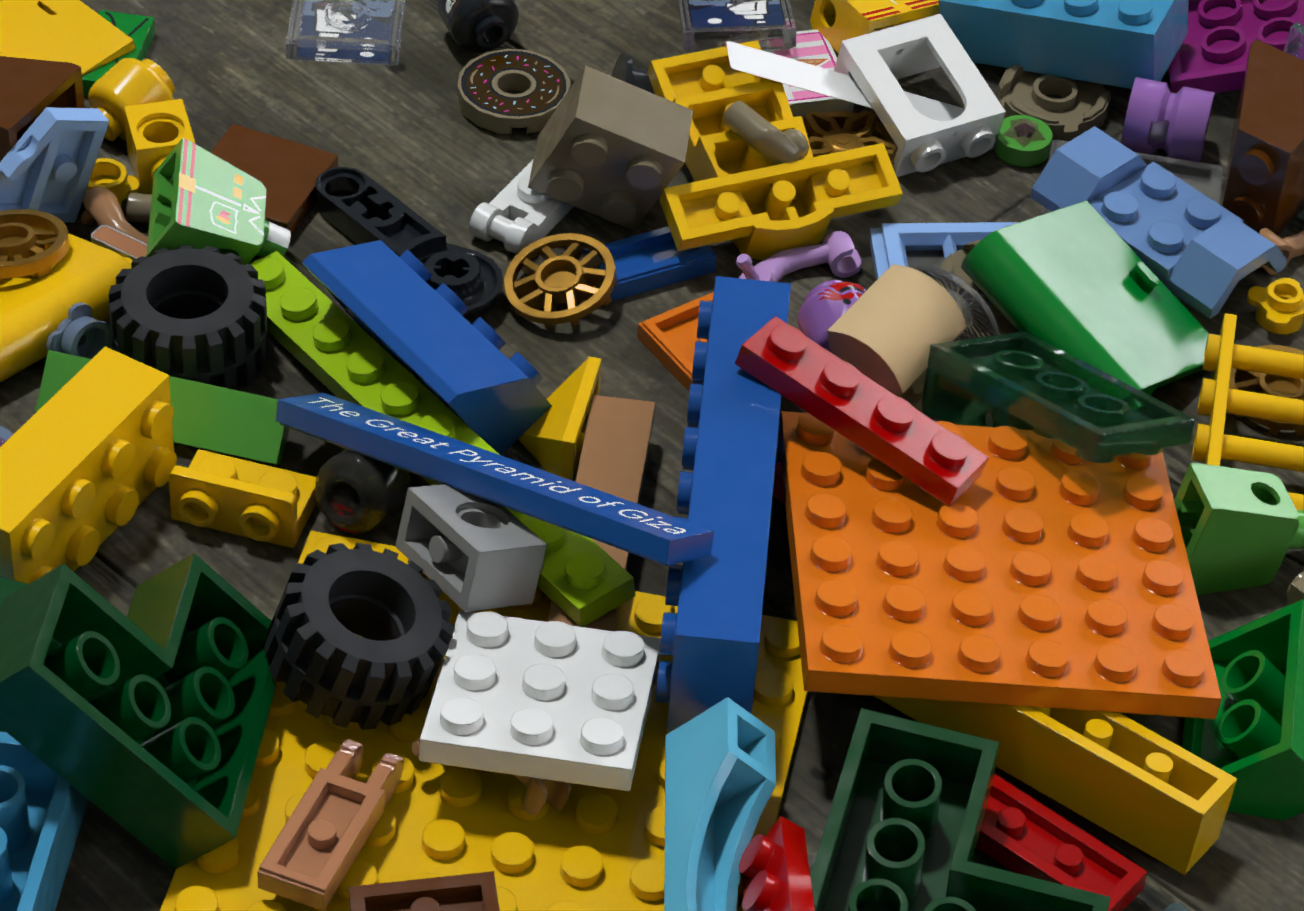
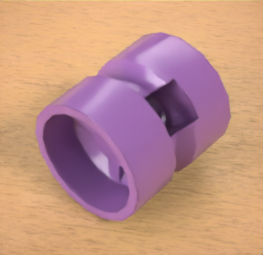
[1121,77,1215,165]

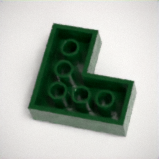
[0,553,277,869]
[810,708,1111,911]

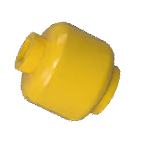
[88,58,175,141]

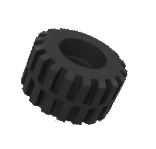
[109,245,268,390]
[264,543,454,730]

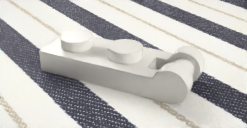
[469,160,574,254]

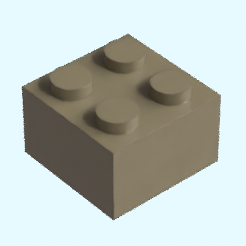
[528,65,693,231]

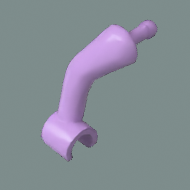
[736,231,862,282]

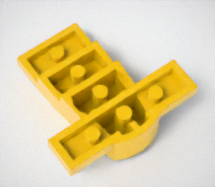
[647,40,903,260]

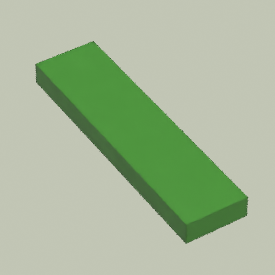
[35,350,290,465]

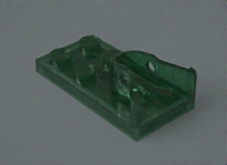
[922,331,1195,463]

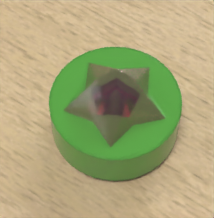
[993,115,1053,167]

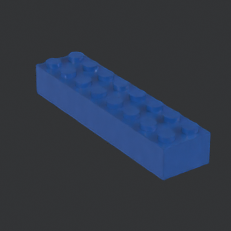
[655,276,791,732]

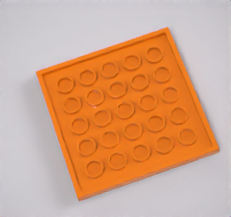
[778,411,1222,719]

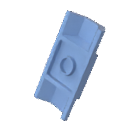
[1030,126,1287,319]

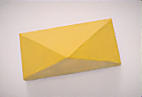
[518,356,602,481]

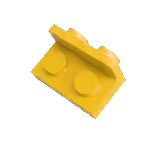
[169,449,320,548]

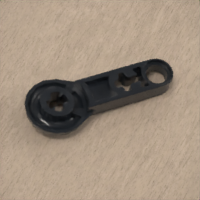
[315,167,504,321]

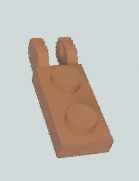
[257,739,404,911]

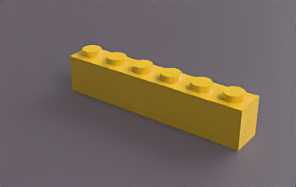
[874,696,1237,875]

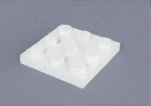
[419,610,661,791]

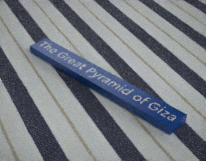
[276,393,714,566]

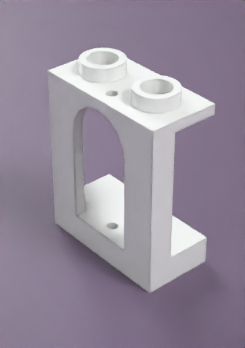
[834,14,1006,177]

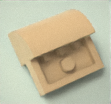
[827,264,967,412]

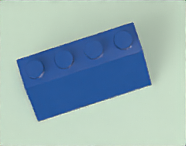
[302,240,552,455]

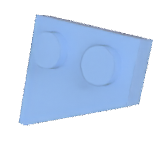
[0,107,109,223]

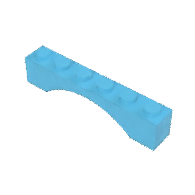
[664,697,776,911]

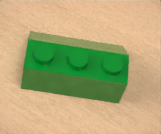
[1182,599,1304,821]

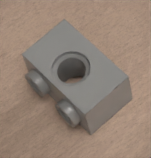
[395,484,547,612]

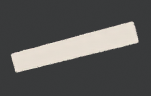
[726,41,964,121]

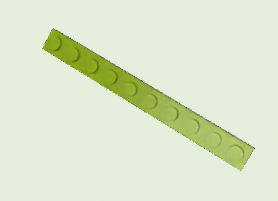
[251,251,636,627]

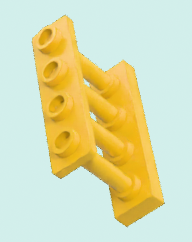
[1191,313,1304,510]

